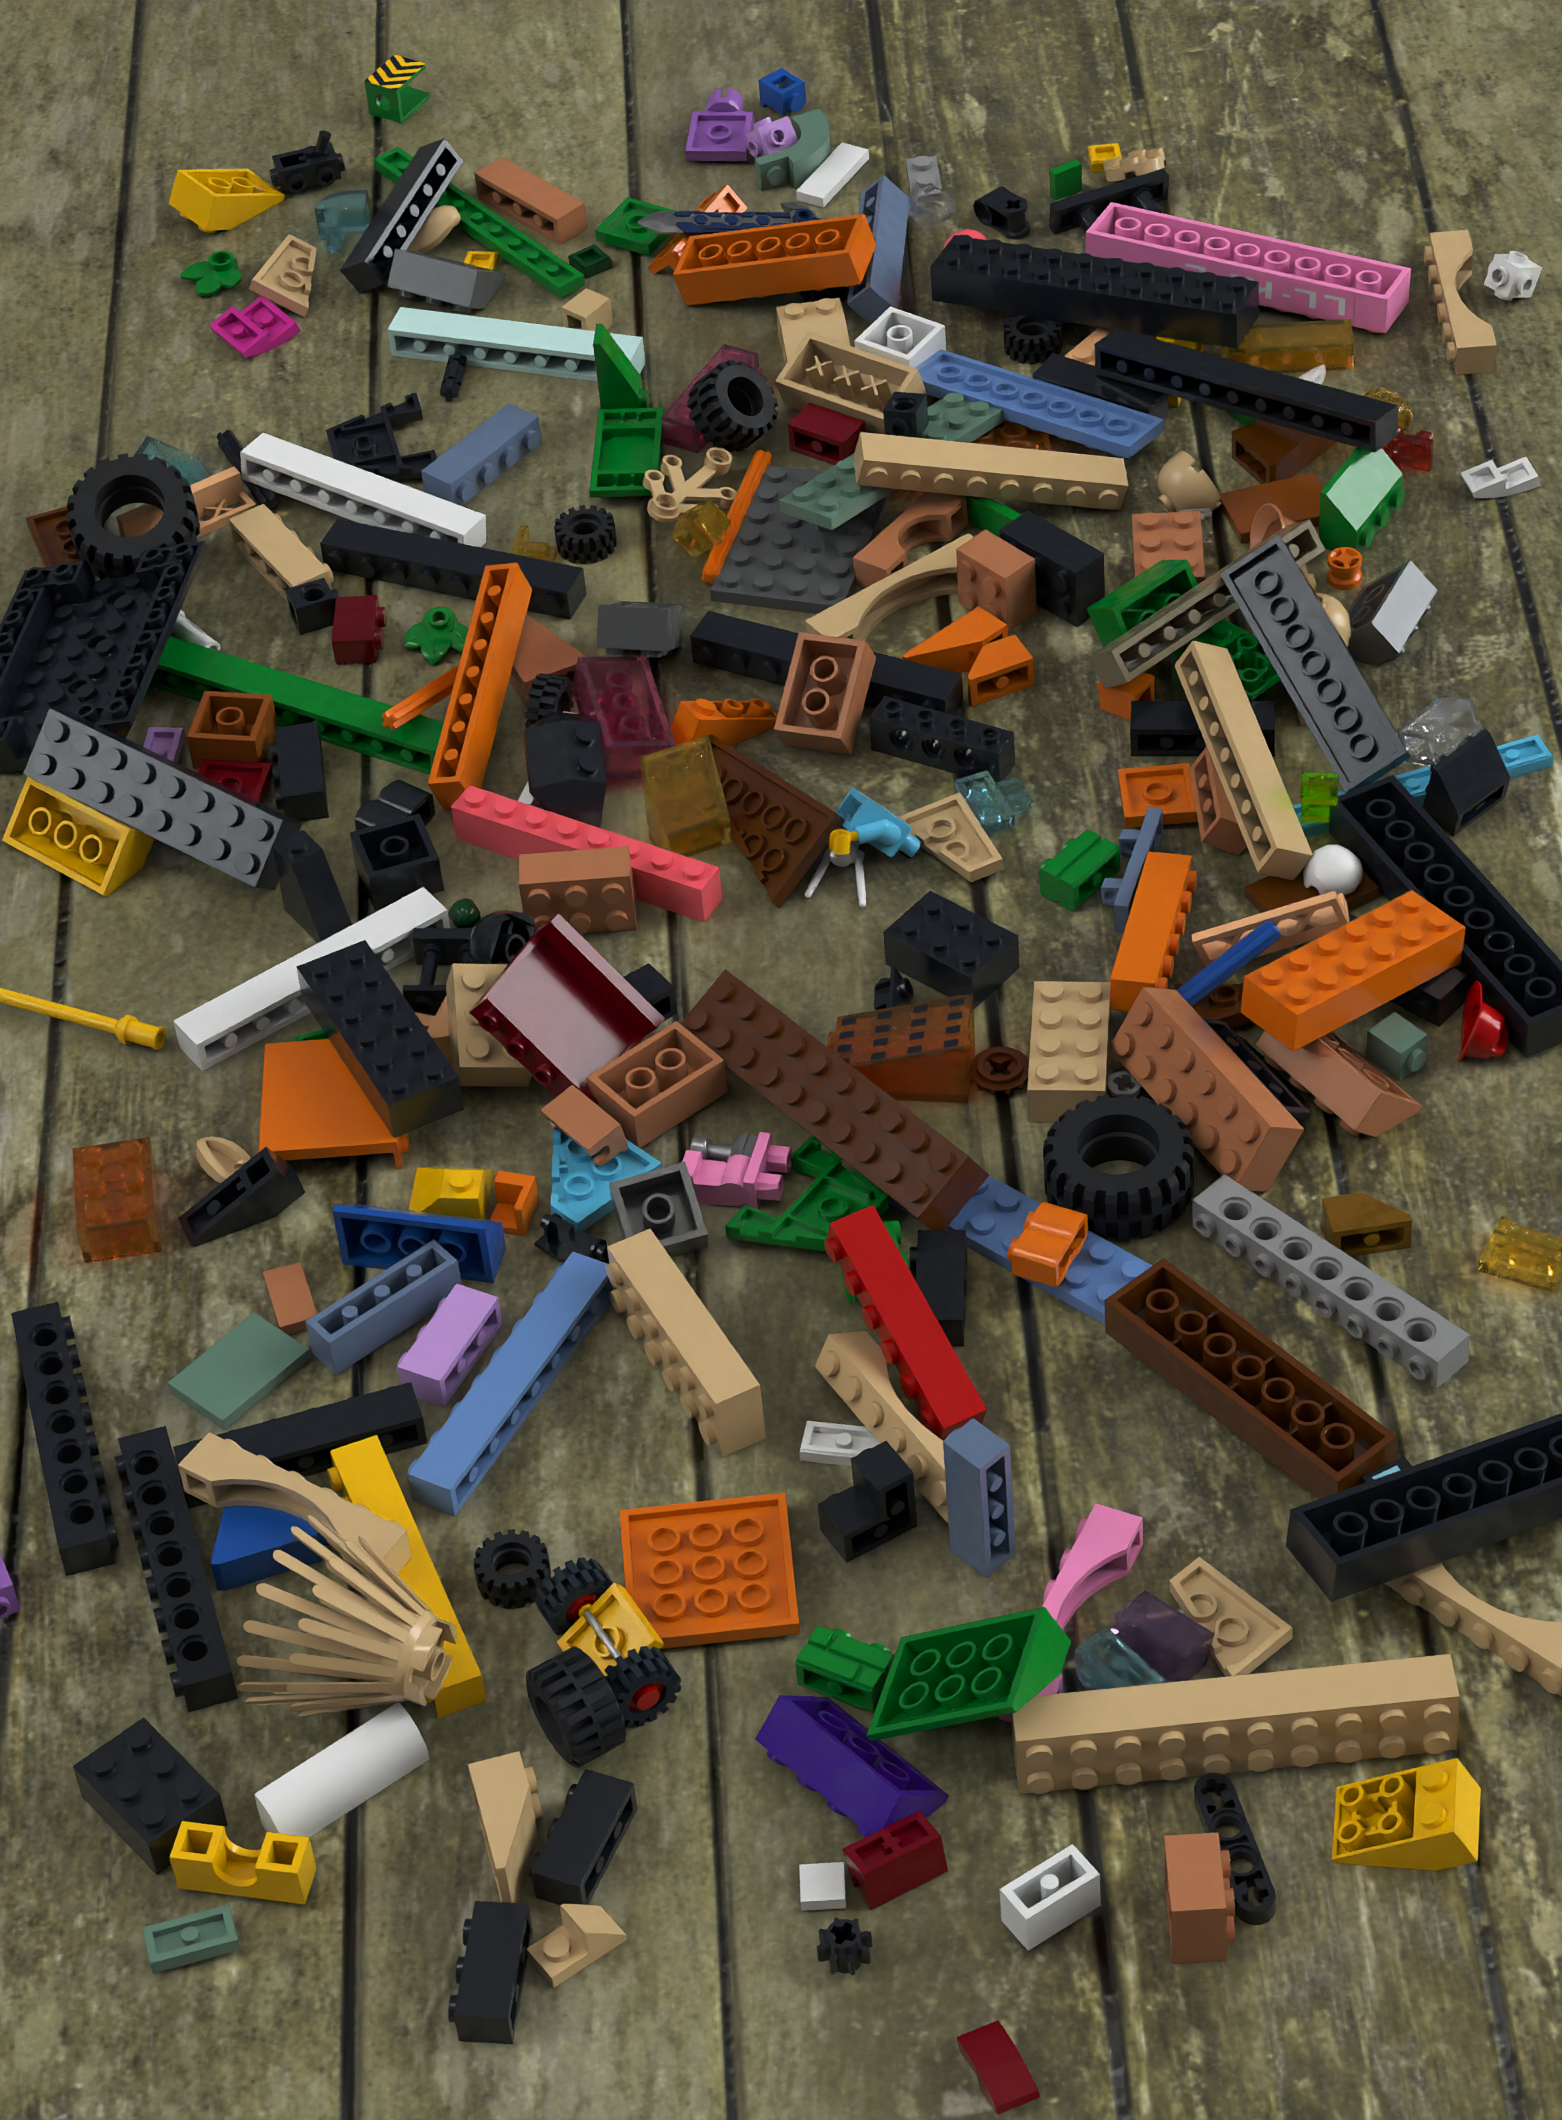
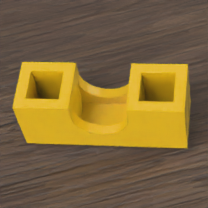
[169,1821,317,1905]

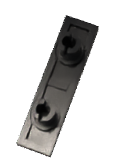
[1049,168,1169,235]

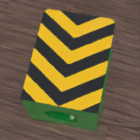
[364,55,430,124]

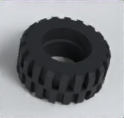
[66,453,200,579]
[1043,1094,1194,1242]

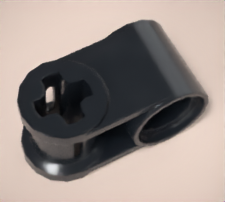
[973,186,1030,239]

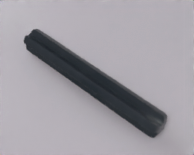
[216,430,279,510]

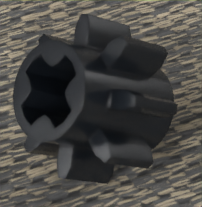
[817,1918,873,1975]

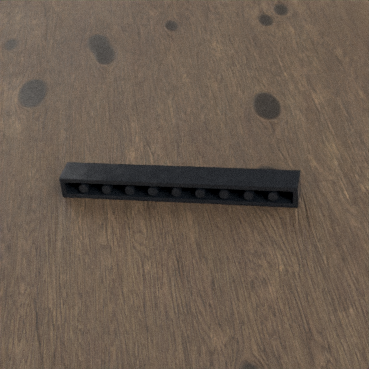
[1094,328,1398,453]

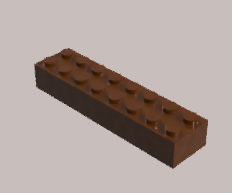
[1104,1258,1398,1499]

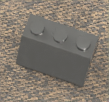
[387,249,506,314]
[1347,560,1437,666]

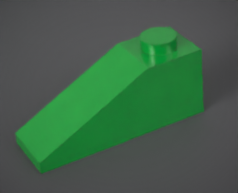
[593,324,649,409]

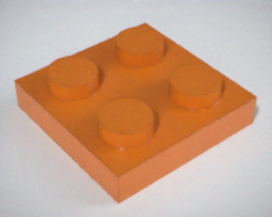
[1118,763,1198,828]

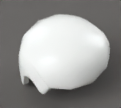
[1303,845,1363,896]

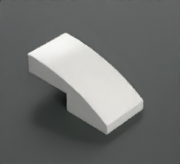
[1461,457,1541,498]

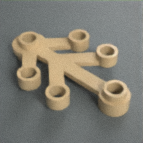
[643,447,737,524]

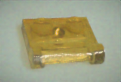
[1478,1216,1562,1294]

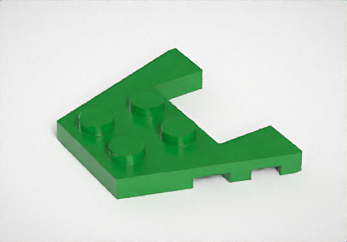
[725,1137,889,1252]

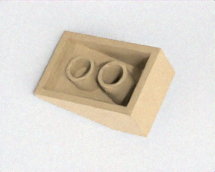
[776,298,850,365]
[468,1751,543,1903]

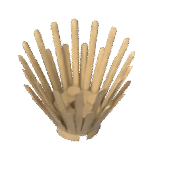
[237,1515,457,1717]

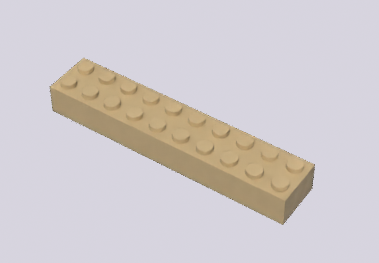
[1011,1654,1460,1794]

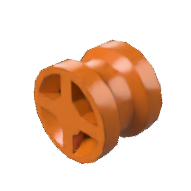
[1327,547,1362,590]

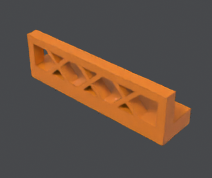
[648,184,747,274]

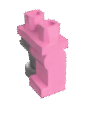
[682,1132,792,1210]

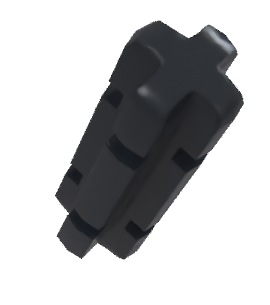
[440,351,467,402]

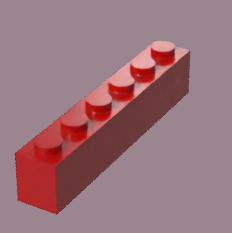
[824,1205,987,1441]

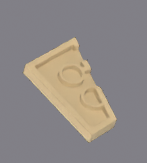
[1169,1557,1293,1677]

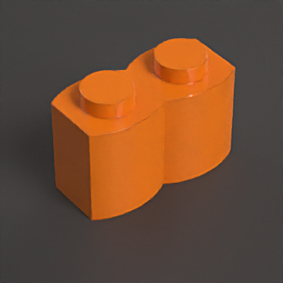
[1007,1202,1088,1288]

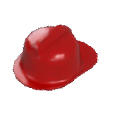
[1458,981,1509,1062]

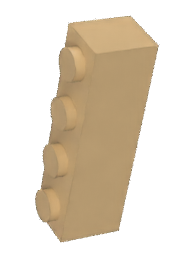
[229,504,334,602]

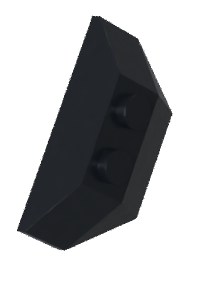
[523,712,607,828]
[1202,1018,1311,1121]

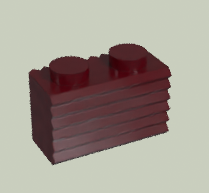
[331,595,387,665]

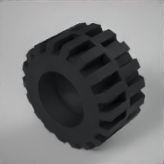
[687,360,778,452]
[526,1646,626,1768]

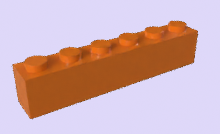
[1110,851,1198,1012]

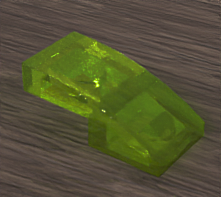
[1300,772,1339,823]

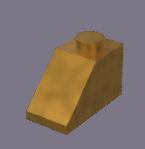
[1322,1192,1412,1257]

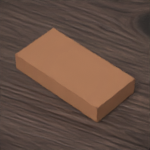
[263,1262,317,1335]

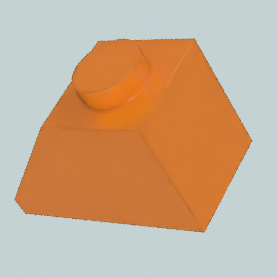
[967,634,1035,707]

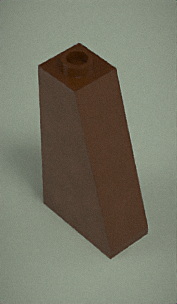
[1232,420,1337,484]

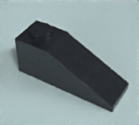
[178,1147,305,1247]

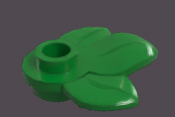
[180,250,242,297]
[404,607,469,666]

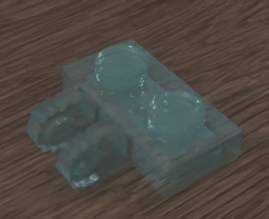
[954,770,1034,834]

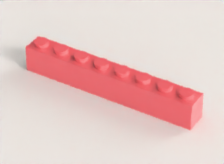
[451,785,723,922]

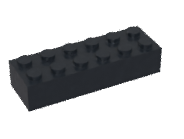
[297,940,464,1138]

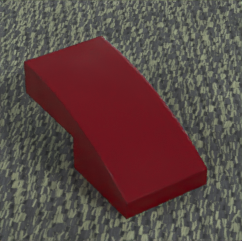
[957,2020,1040,2115]

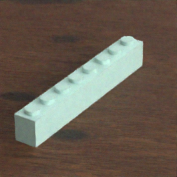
[387,307,645,382]

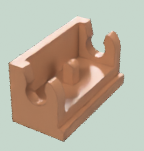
[540,1085,629,1166]

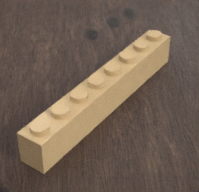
[853,432,1128,511]
[1174,641,1313,880]

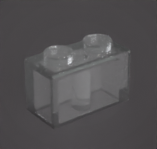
[1396,695,1482,766]

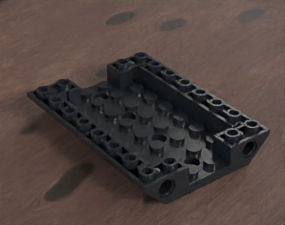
[0,541,207,774]

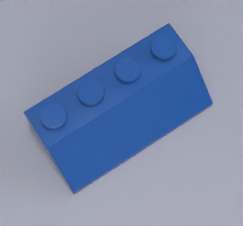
[332,1204,506,1283]

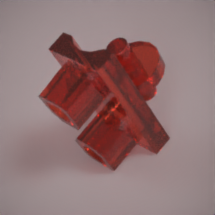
[1382,426,1433,472]

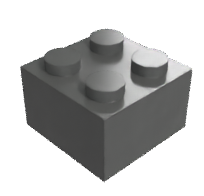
[609,1161,708,1258]

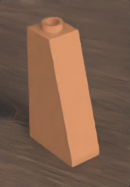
[509,614,592,709]

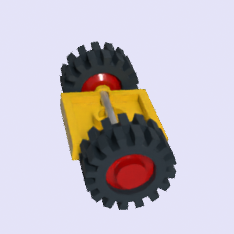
[535,1557,681,1728]

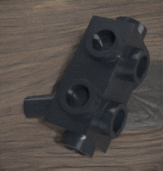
[269,131,345,193]

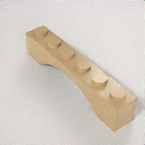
[1424,230,1497,375]
[805,533,973,640]
[815,1331,948,1523]
[178,1432,412,1590]
[1384,1562,1562,1697]

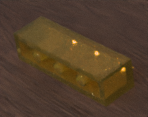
[1220,319,1354,373]

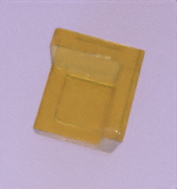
[512,525,557,562]

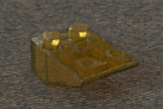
[640,736,732,857]

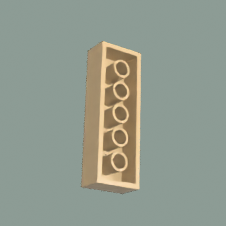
[605,1229,766,1458]

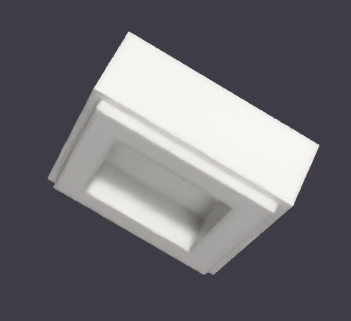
[799,1862,846,1911]

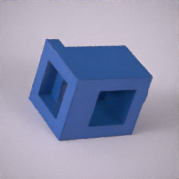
[758,68,806,115]

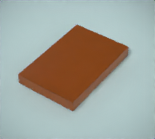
[1219,472,1323,543]

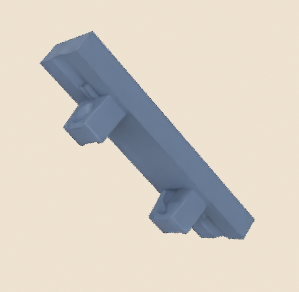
[1101,807,1164,933]

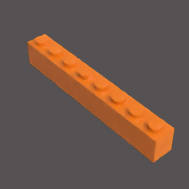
[428,562,532,810]

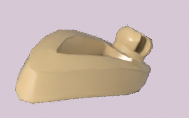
[407,205,460,252]
[195,1137,251,1183]

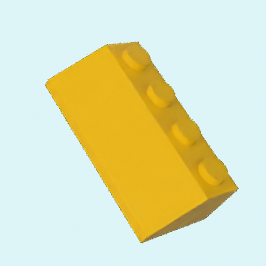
[2,776,155,896]

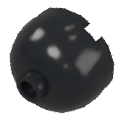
[468,910,537,964]

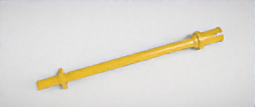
[0,988,167,1050]

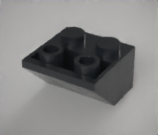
[1423,729,1511,836]

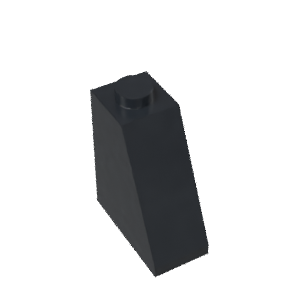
[272,830,352,943]

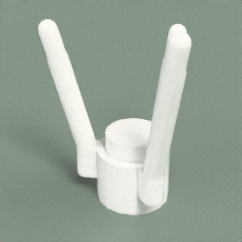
[804,828,866,908]

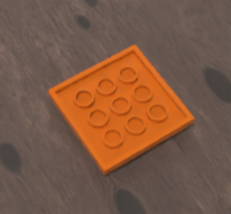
[620,1492,800,1649]

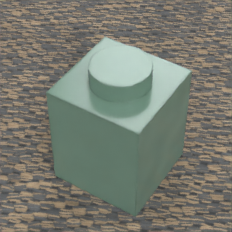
[1366,1012,1428,1081]

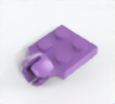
[685,87,754,162]

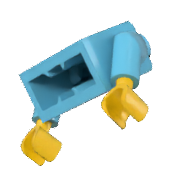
[829,787,921,859]

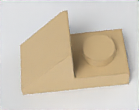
[526,1903,627,1988]

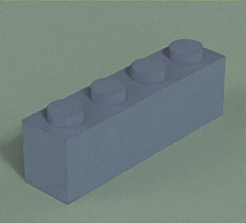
[421,404,542,506]
[306,1239,462,1375]
[943,1418,1016,1578]

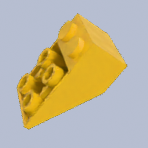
[1332,1758,1481,1871]

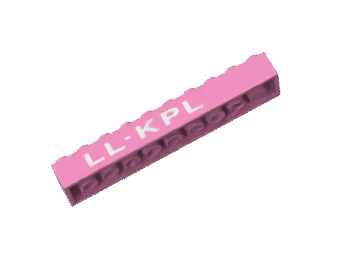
[1085,202,1411,334]

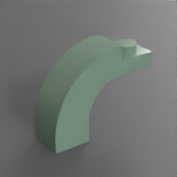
[755,108,831,191]

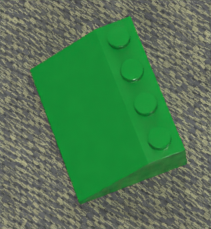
[866,1607,1071,1741]

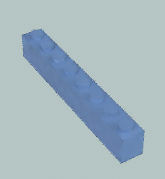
[407,1252,613,1516]

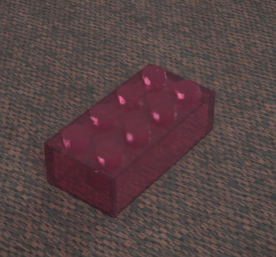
[572,656,676,780]

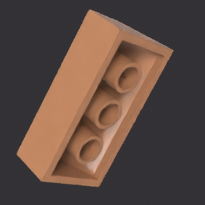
[1255,1031,1422,1137]

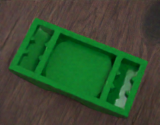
[589,407,664,498]

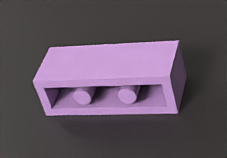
[397,1283,503,1408]

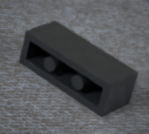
[270,722,329,822]
[910,1230,967,1346]
[529,1769,638,1905]
[448,1901,533,2044]

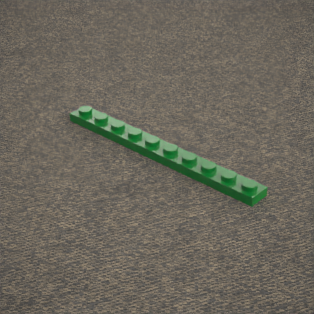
[374,147,585,298]

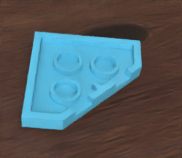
[550,1129,662,1233]

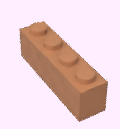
[474,157,588,245]

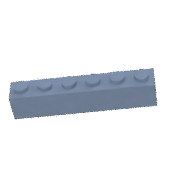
[847,175,910,325]

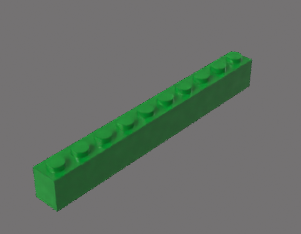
[149,636,444,775]

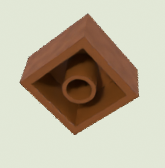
[187,691,278,769]

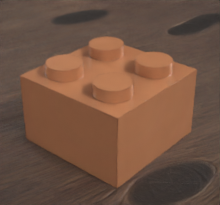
[956,529,1037,632]
[1164,1832,1235,1964]

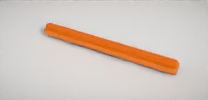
[701,449,772,585]

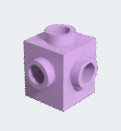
[745,116,798,159]

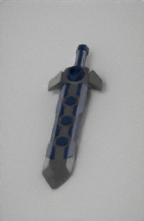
[638,202,827,235]

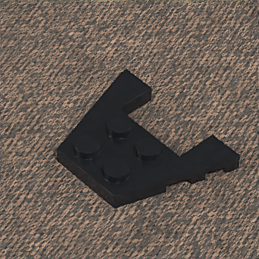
[326,393,437,479]

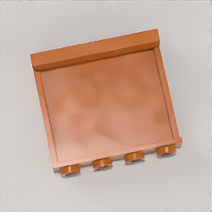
[259,1039,409,1169]

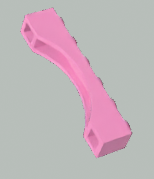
[999,1503,1143,1723]

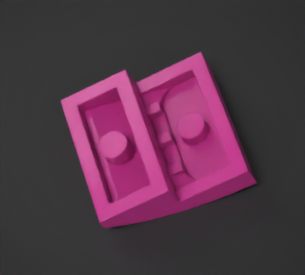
[209,296,301,358]

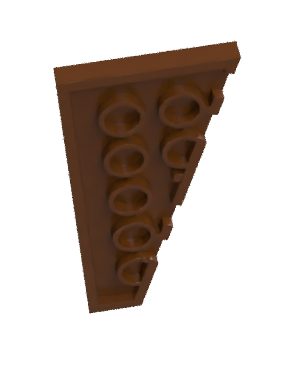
[690,734,845,909]

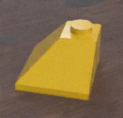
[408,1167,494,1219]

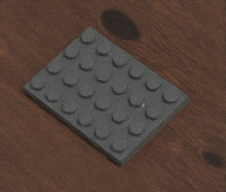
[710,465,894,614]

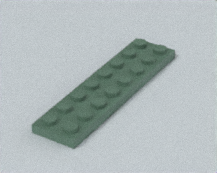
[779,393,1004,530]

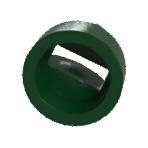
[448,898,481,928]

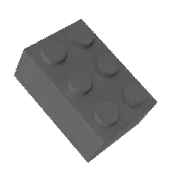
[597,601,684,657]

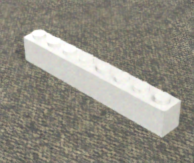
[240,433,486,547]
[173,887,450,1072]

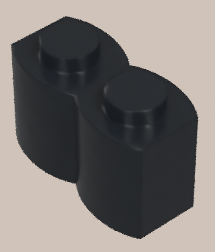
[354,779,435,831]

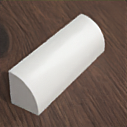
[254,1703,430,1837]

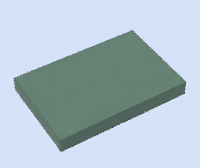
[167,1312,311,1430]

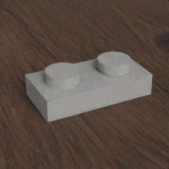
[905,156,943,205]

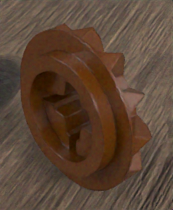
[970,1047,1029,1096]

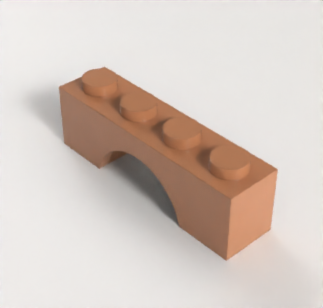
[853,492,969,588]

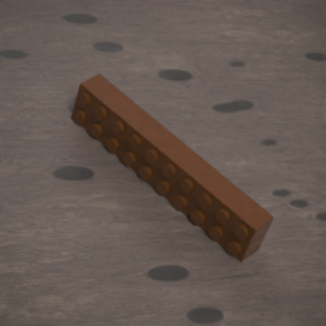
[680,969,989,1230]

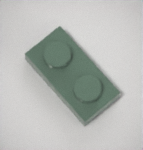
[142,1904,241,1974]

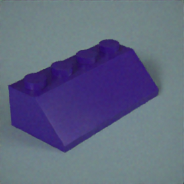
[755,1695,949,1837]

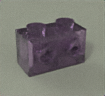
[1107,1590,1215,1683]

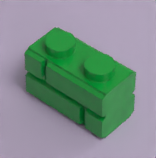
[1038,829,1120,912]
[795,1625,895,1714]

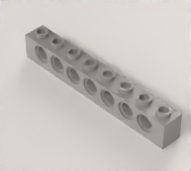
[1192,1174,1470,1389]

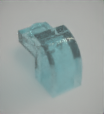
[315,190,371,253]

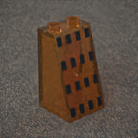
[828,995,976,1103]

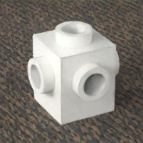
[1484,251,1542,301]

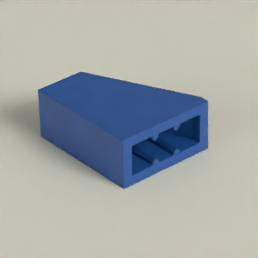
[211,1506,330,1591]

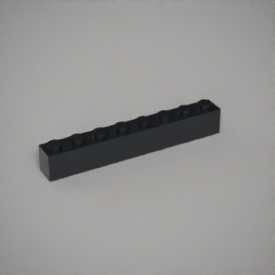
[320,519,587,619]
[690,611,964,715]

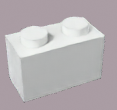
[999,1844,1101,1951]

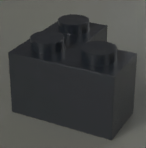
[818,1440,917,1563]

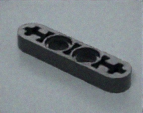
[1194,1773,1276,1925]

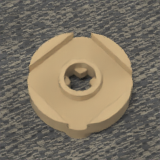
[1103,147,1167,182]

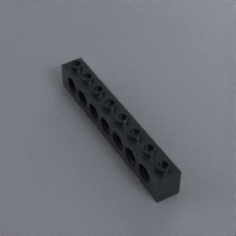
[11,1302,119,1576]
[114,1426,238,1712]

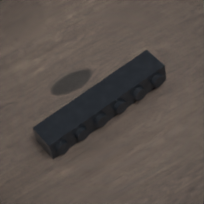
[340,138,463,293]
[173,1382,428,1508]

